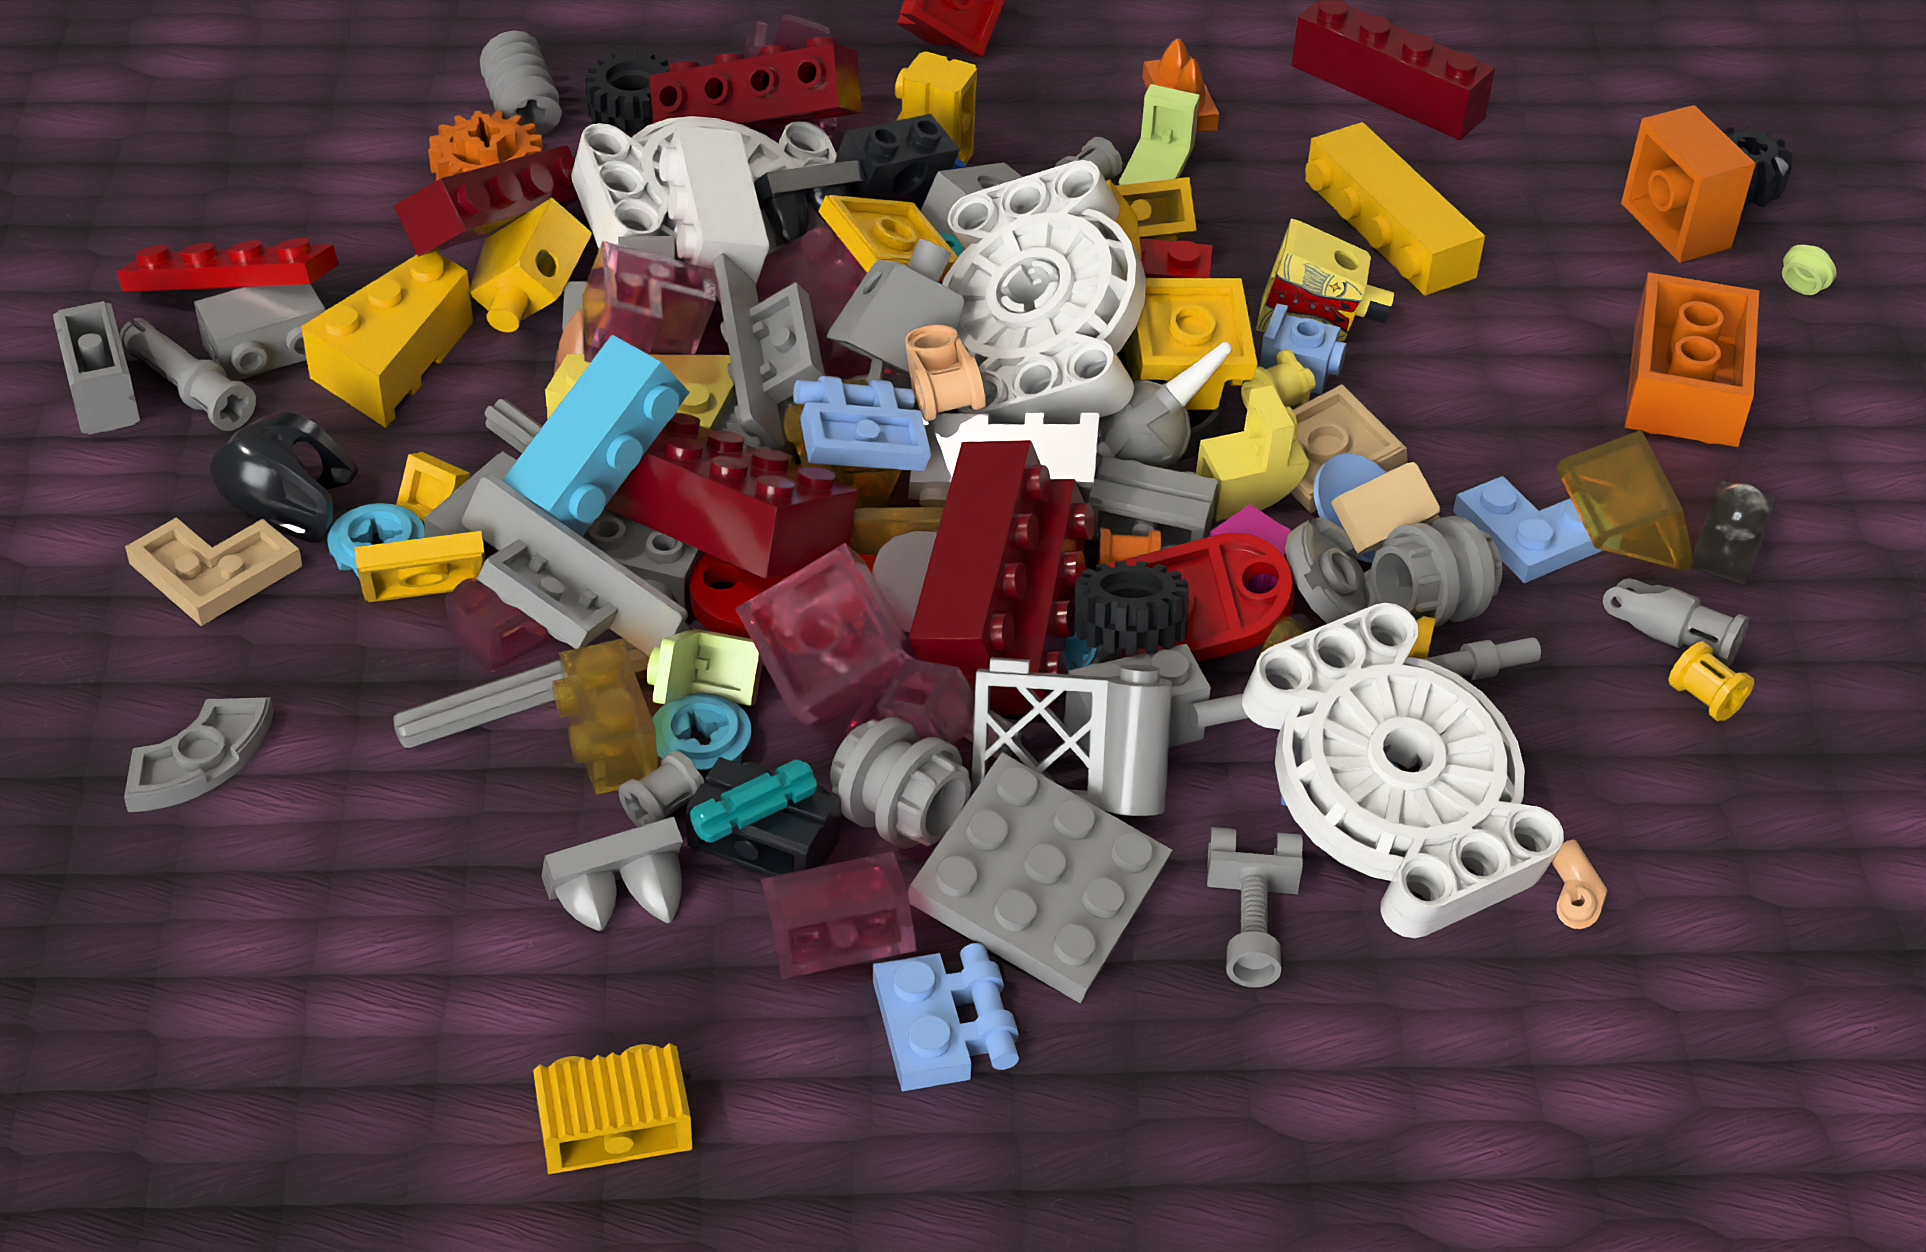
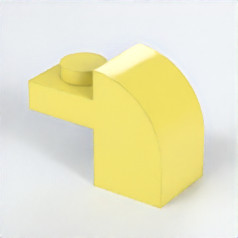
[1196,385,1309,521]

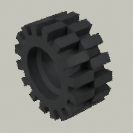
[585,50,669,134]
[1074,561,1189,655]

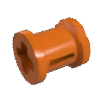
[1097,527,1161,565]

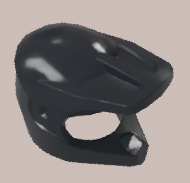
[210,411,359,543]

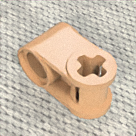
[905,324,985,422]

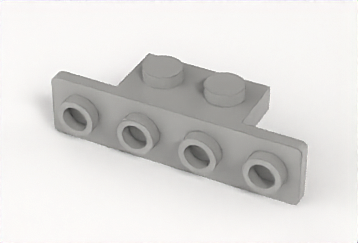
[714,253,825,450]
[462,474,688,657]

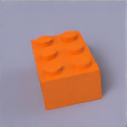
[1624,272,1759,447]

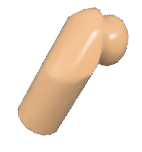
[1552,840,1607,929]

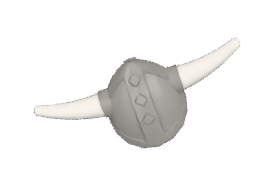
[1095,342,1232,477]

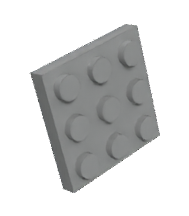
[904,752,1173,1004]

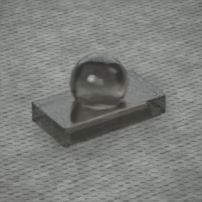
[1689,480,1778,585]

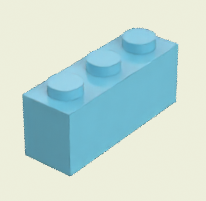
[502,335,690,536]

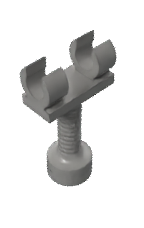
[1207,827,1303,988]

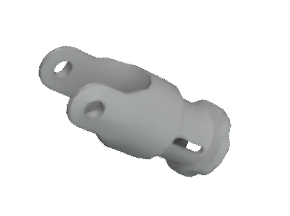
[1603,578,1749,667]

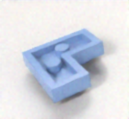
[1453,476,1621,583]

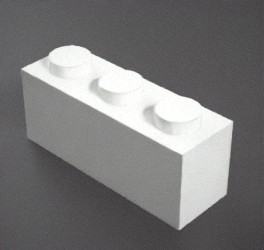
[659,125,769,285]

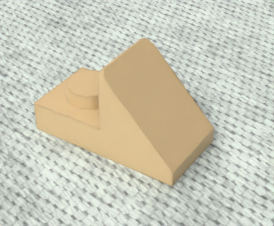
[1331,462,1440,554]

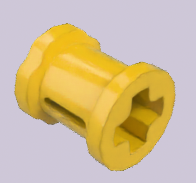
[1668,641,1754,721]

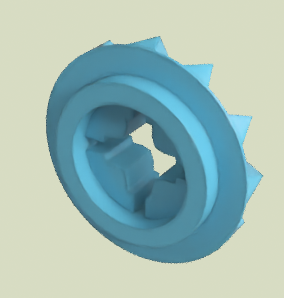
[327,503,425,578]
[649,693,751,771]

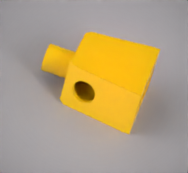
[470,198,592,332]

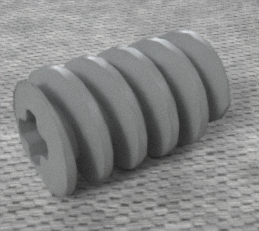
[479,30,563,136]

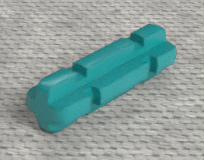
[690,760,817,843]

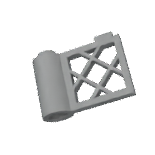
[971,657,1172,816]

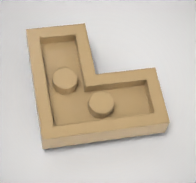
[125,517,302,626]

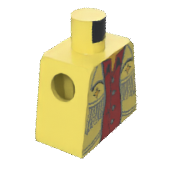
[1256,218,1394,342]

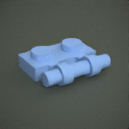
[793,376,931,471]
[873,943,1019,1091]

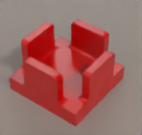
[896,0,1005,57]

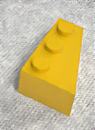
[301,252,473,428]

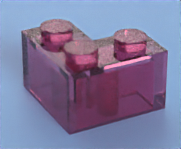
[582,241,716,363]

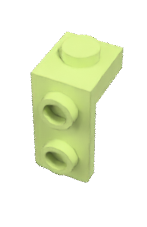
[1119,84,1200,185]
[647,628,766,706]

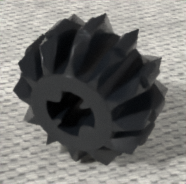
[1724,126,1793,208]

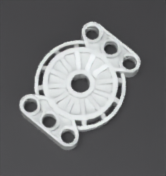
[571,116,851,275]
[942,160,1146,424]
[1242,603,1564,938]

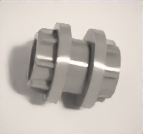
[1371,516,1502,628]
[830,717,971,849]

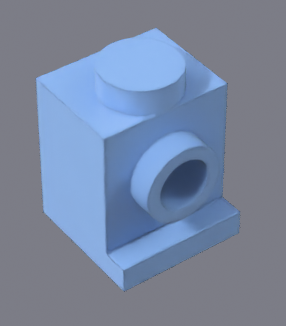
[1259,303,1347,395]

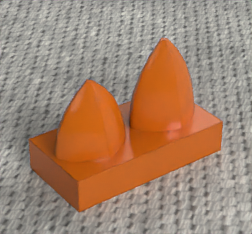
[1142,38,1219,133]

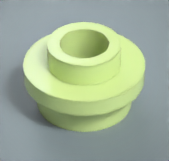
[1782,245,1837,295]

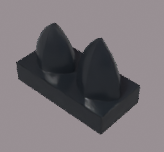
[753,159,866,252]

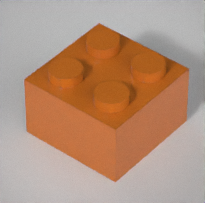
[1621,105,1756,263]

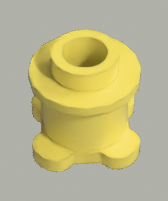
[1241,349,1316,410]

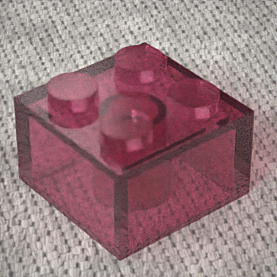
[735,543,922,730]

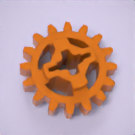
[428,110,543,181]

